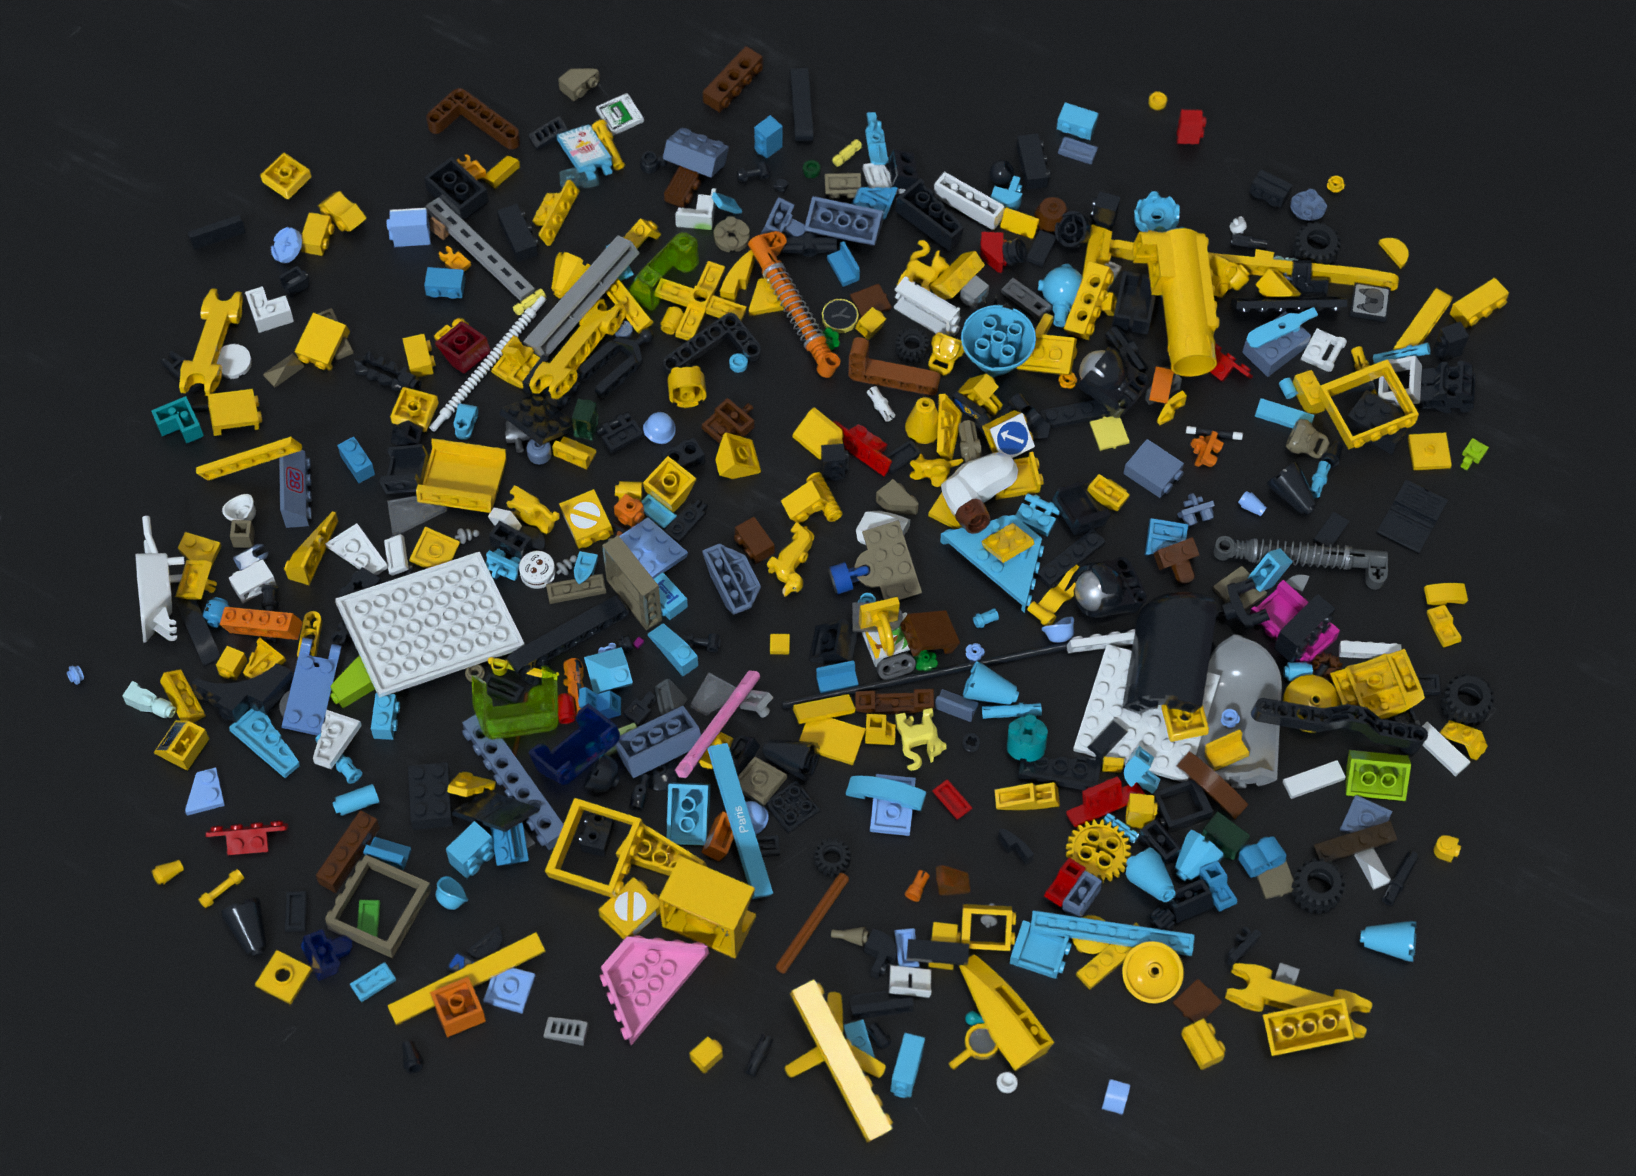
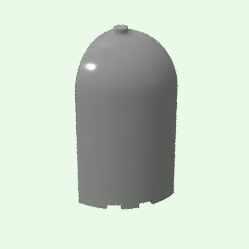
[1196,635,1282,788]

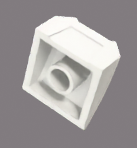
[856,511,910,545]

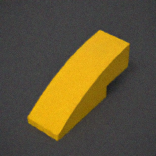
[720,250,755,303]
[995,782,1060,810]

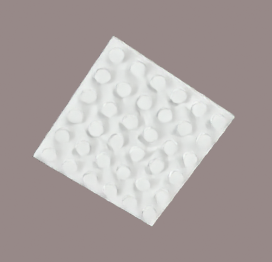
[1073,644,1220,782]

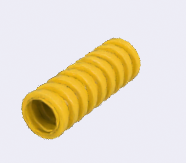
[806,472,843,522]

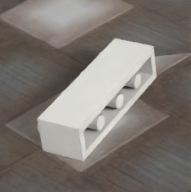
[934,172,1005,230]

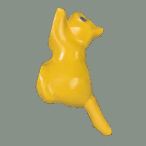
[910,454,963,487]

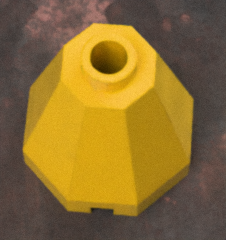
[551,252,591,299]

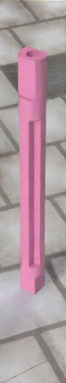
[675,671,760,778]

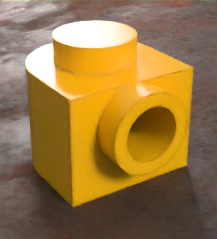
[1434,835,1461,863]

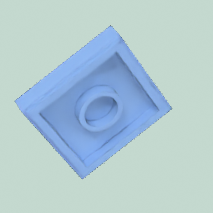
[483,968,536,1014]

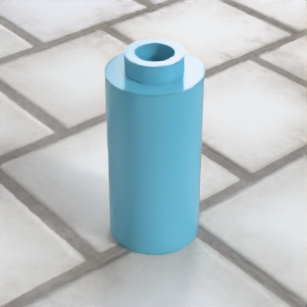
[332,784,379,816]

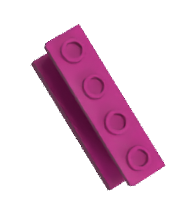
[1250,580,1340,664]

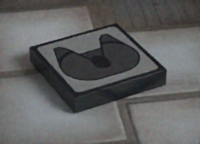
[1350,283,1391,322]

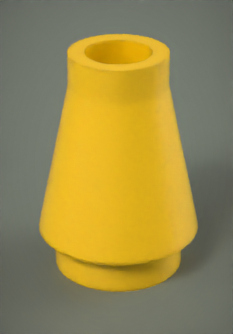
[152,860,184,885]

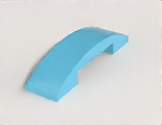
[845,776,927,811]

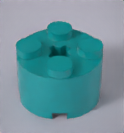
[1007,714,1048,762]

